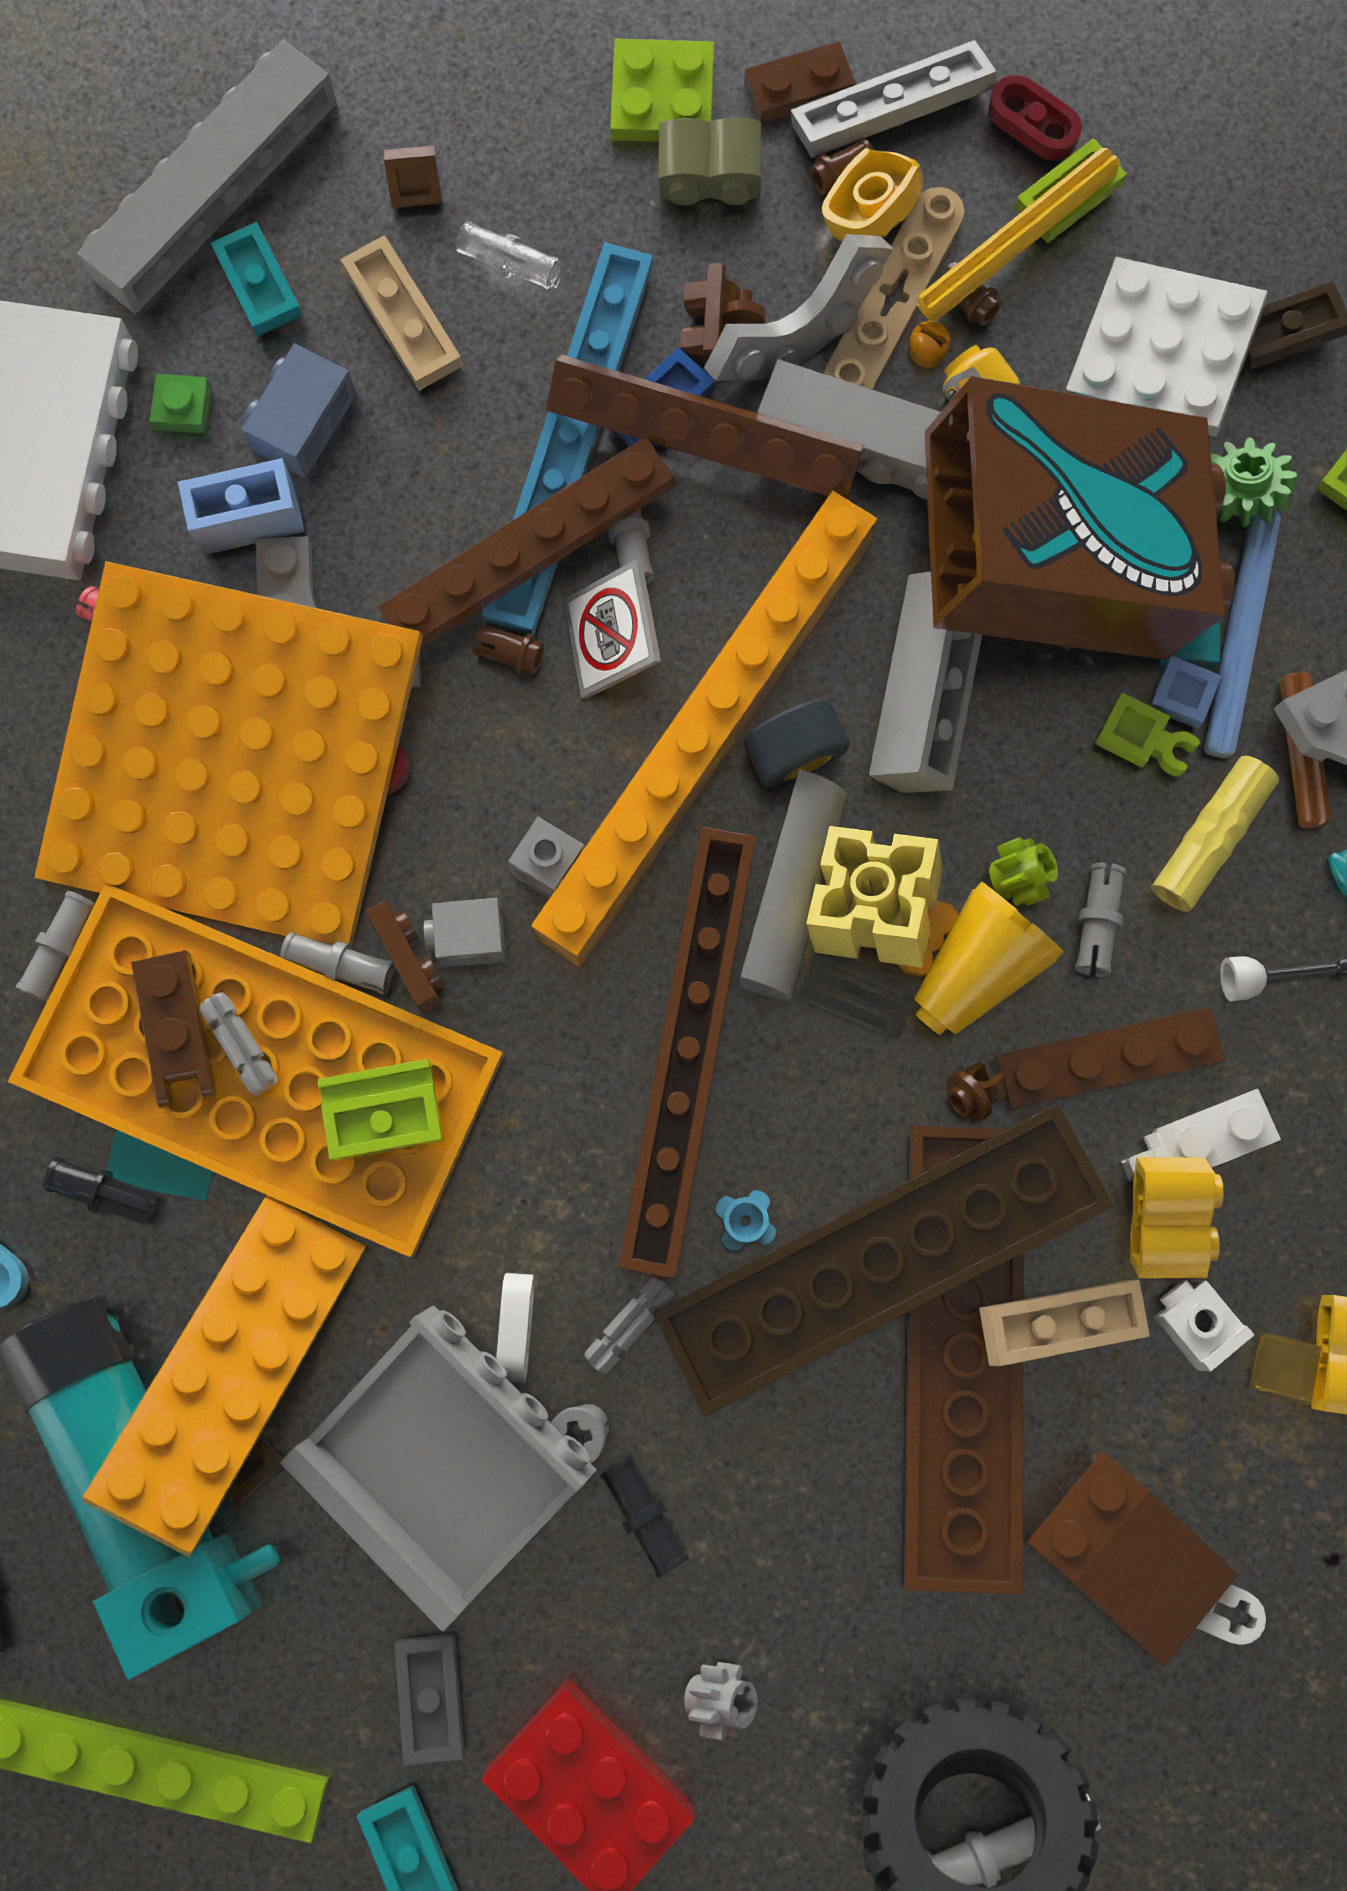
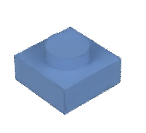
[1149,656,1222,729]

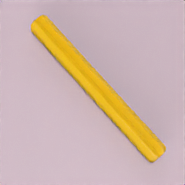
[917,148,1120,321]

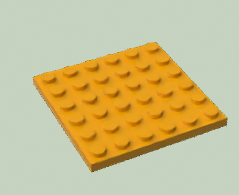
[34,561,423,950]

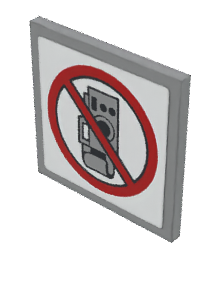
[563,559,661,699]

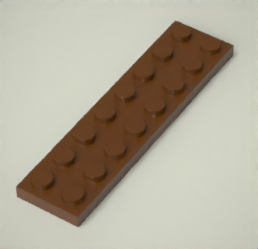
[904,1125,1024,1595]

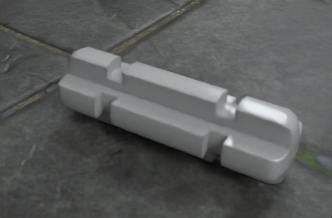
[199,992,278,1096]
[584,1276,675,1374]

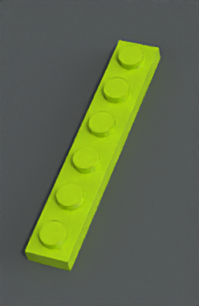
[0,1699,330,1843]

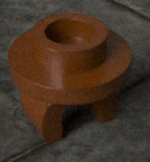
[947,1062,1009,1121]

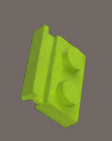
[317,1059,444,1162]

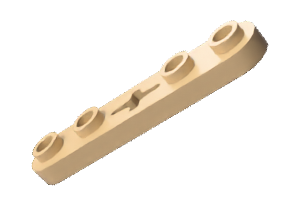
[824,187,964,390]

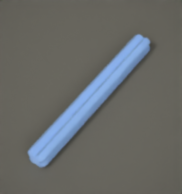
[1204,510,1281,759]

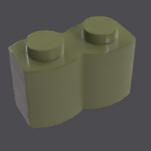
[659,117,761,205]

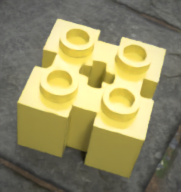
[806,826,943,968]

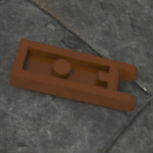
[131,950,216,1109]

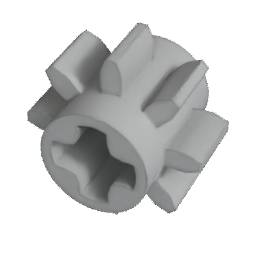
[684,1662,758,1741]

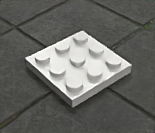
[1066,257,1267,437]

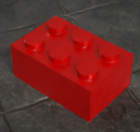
[481,1677,695,1891]

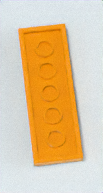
[83,1195,366,1558]

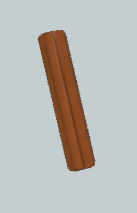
[1280,672,1331,829]

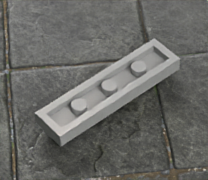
[791,40,997,158]

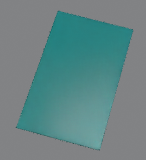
[107,1129,213,1201]

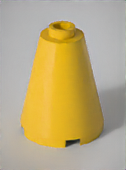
[914,882,1064,1036]

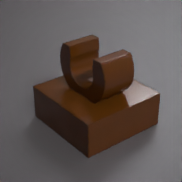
[384,145,442,208]

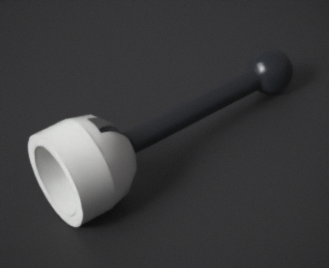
[1220,956,1347,1001]

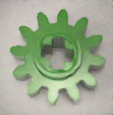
[1211,438,1297,527]

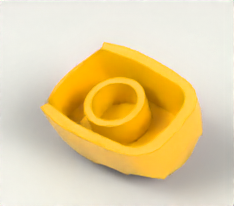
[822,148,923,242]

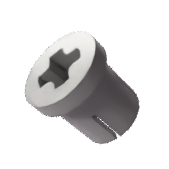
[551,1404,609,1464]

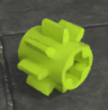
[989,837,1058,906]

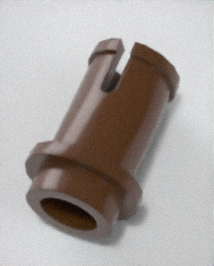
[809,138,874,195]
[938,261,1002,326]
[473,622,545,675]

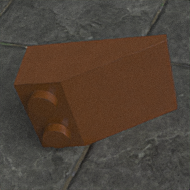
[1026,1451,1238,1666]

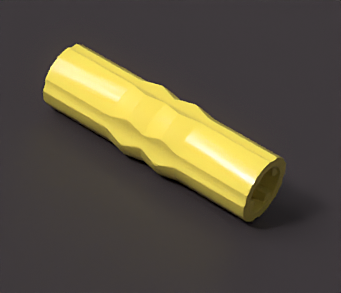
[1151,756,1279,912]

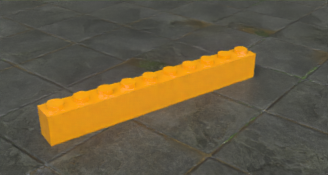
[531,491,877,967]

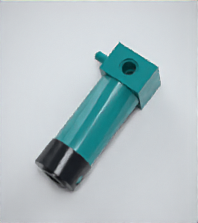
[0,1296,280,1680]

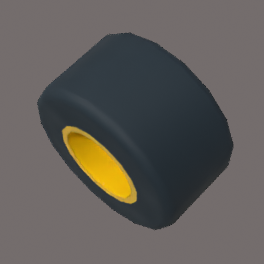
[743,699,850,788]

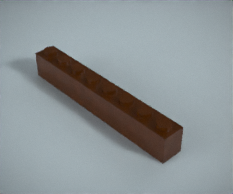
[619,826,756,1280]

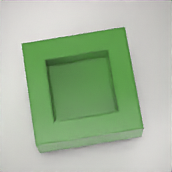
[149,374,212,434]

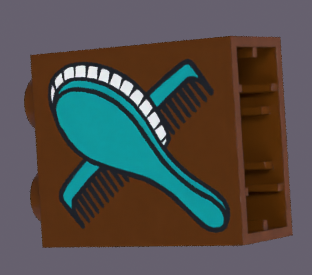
[925,376,1235,660]

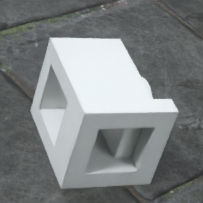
[1153,1279,1254,1371]

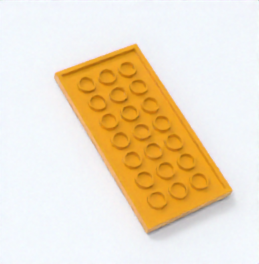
[8,883,504,1259]

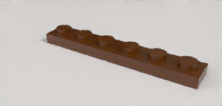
[546,354,864,499]
[378,436,676,648]

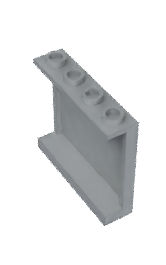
[280,1305,597,1632]

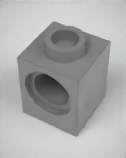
[508,816,585,899]
[424,898,506,967]

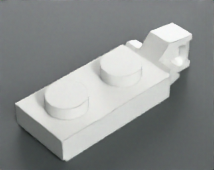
[1121,1089,1281,1182]

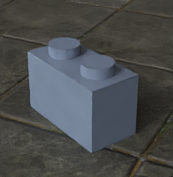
[241,343,357,479]

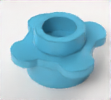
[716,1190,776,1251]

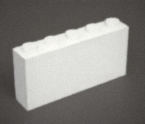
[0,301,138,581]

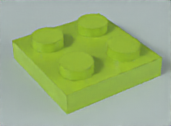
[610,39,714,142]

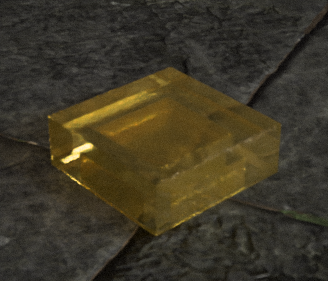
[1250,1333,1322,1403]

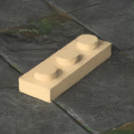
[340,235,463,391]
[979,1280,1150,1366]

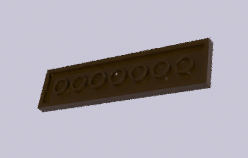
[654,1103,1114,1417]

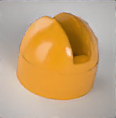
[908,320,951,368]

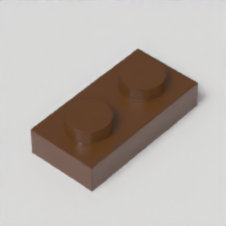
[744,41,856,123]
[366,900,444,1015]

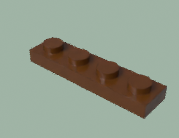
[995,1007,1225,1111]

